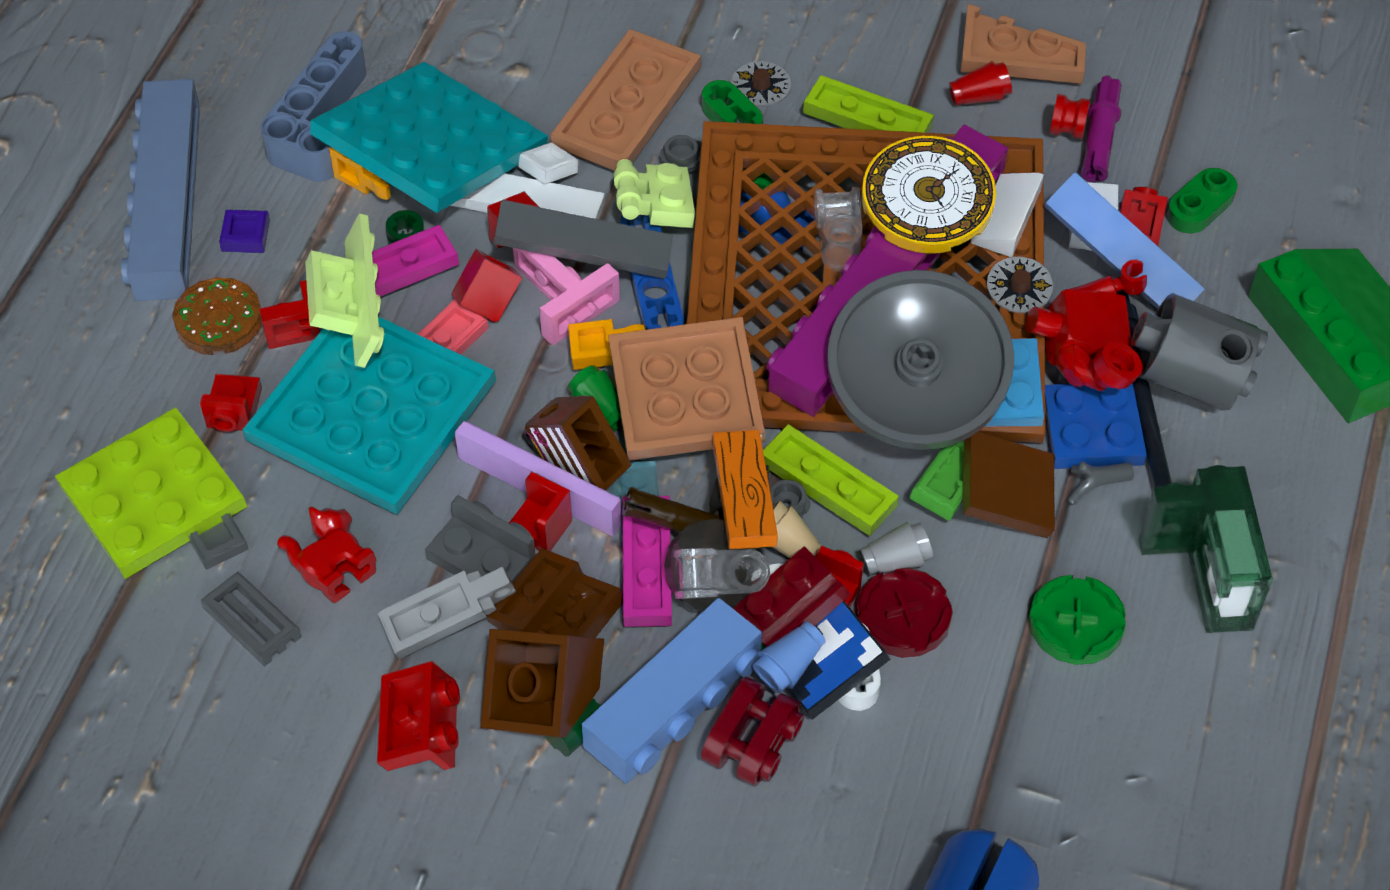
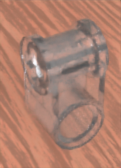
[814,187,863,272]
[673,548,770,599]

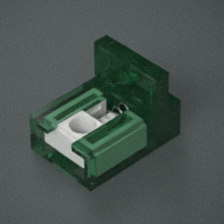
[1138,465,1273,633]

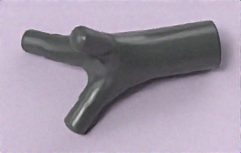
[1067,462,1134,505]

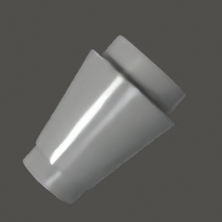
[860,522,933,576]

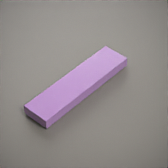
[455,421,622,537]

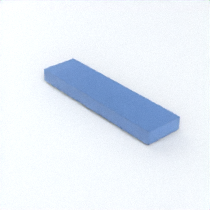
[1044,172,1205,309]

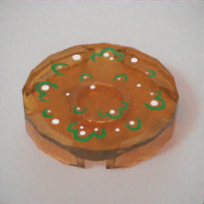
[172,277,262,355]

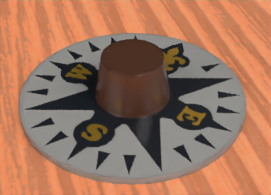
[731,61,791,107]
[987,257,1053,313]

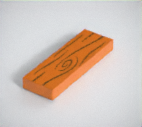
[712,430,778,549]

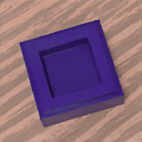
[219,210,270,253]

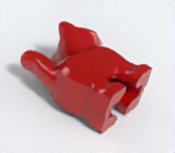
[277,506,377,603]

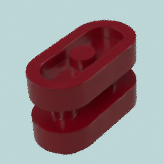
[701,676,805,787]

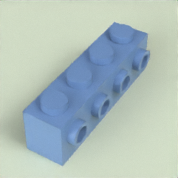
[582,597,762,784]

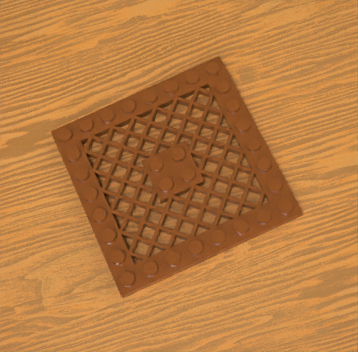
[687,121,1045,443]

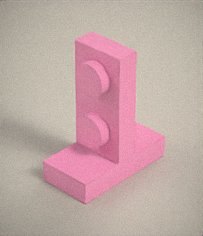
[513,248,620,346]

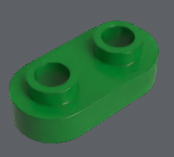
[1167,168,1237,234]

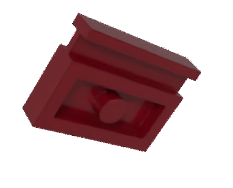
[733,546,850,647]

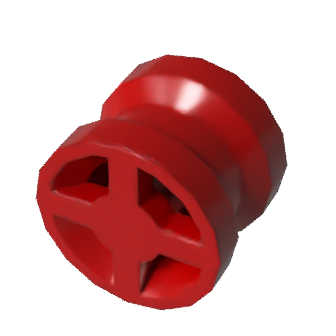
[1049,94,1090,140]

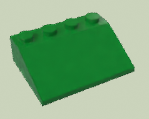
[1248,248,1390,424]

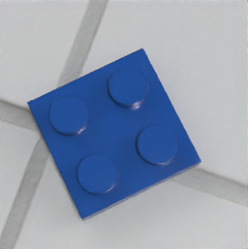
[1045,383,1147,469]

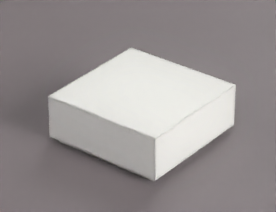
[519,142,578,184]

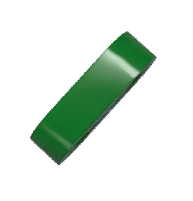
[702,80,763,124]

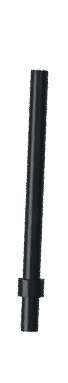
[1117,290,1176,507]

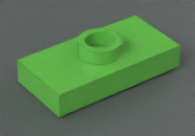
[909,440,964,521]

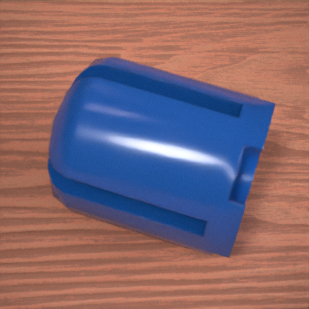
[923,828,1039,890]

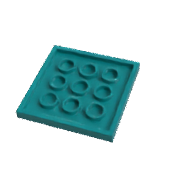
[310,62,548,213]
[242,316,496,515]

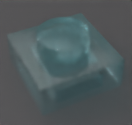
[611,461,659,512]

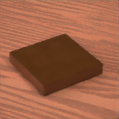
[963,432,1055,538]

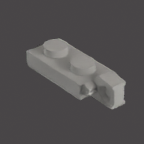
[378,567,515,659]

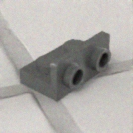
[425,495,535,583]

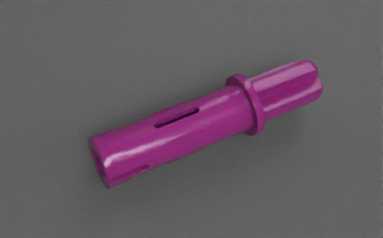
[1081,75,1122,183]

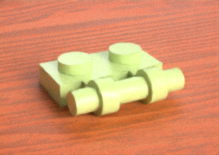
[613,159,695,228]

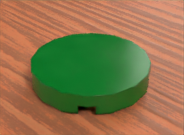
[1029,575,1126,665]

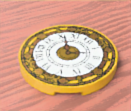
[862,136,996,253]

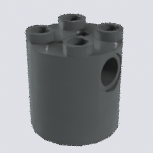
[1131,293,1268,410]

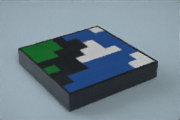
[761,601,891,720]

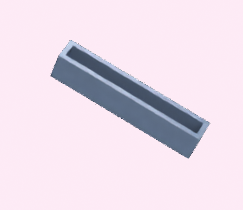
[121,79,200,301]

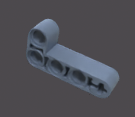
[261,31,367,182]

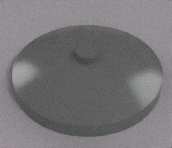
[827,270,1014,450]

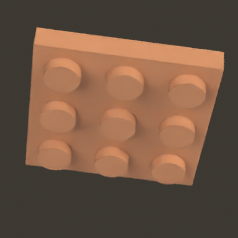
[608,317,765,461]

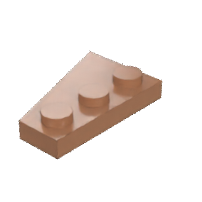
[961,4,1086,84]

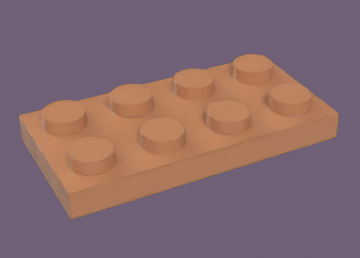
[551,29,701,171]

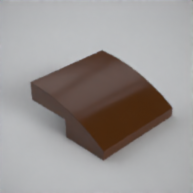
[486,548,623,638]

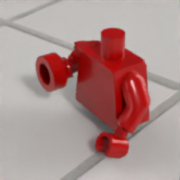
[1025,259,1147,391]

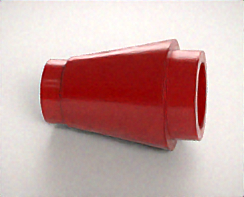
[949,61,1012,106]

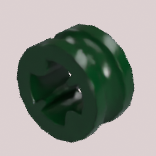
[386,210,424,244]

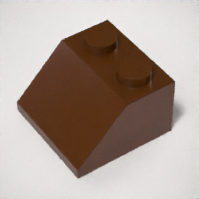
[480,629,604,738]

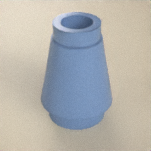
[753,621,826,693]

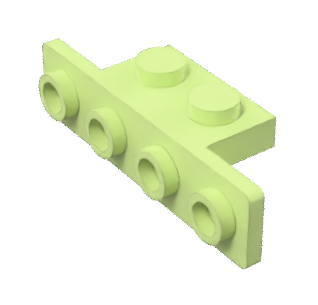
[305,213,384,368]

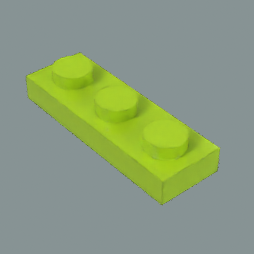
[803,75,934,133]
[763,424,899,536]

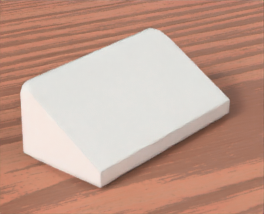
[971,173,1044,257]

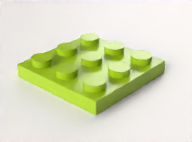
[55,407,247,579]

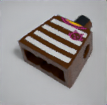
[525,396,632,490]

